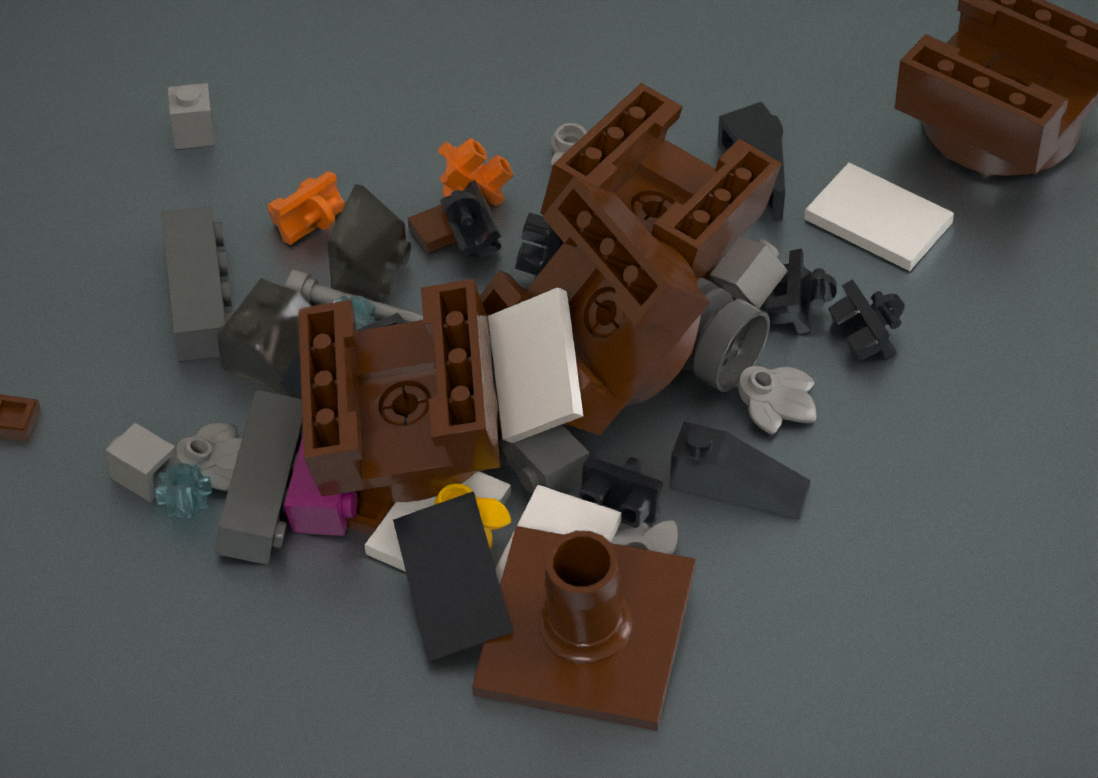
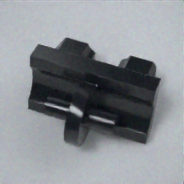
[440,179,502,259]
[514,212,564,280]
[767,248,837,334]
[828,279,905,361]
[579,456,663,528]

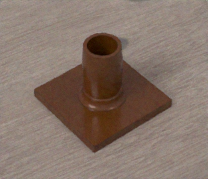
[472,526,696,731]

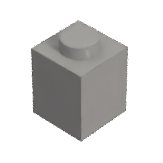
[168,83,215,149]
[710,236,788,308]
[105,423,180,503]

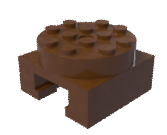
[894,0,1098,176]
[540,83,782,282]
[480,176,710,435]
[298,278,501,502]

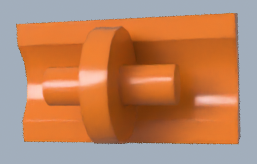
[438,137,514,207]
[267,171,346,245]

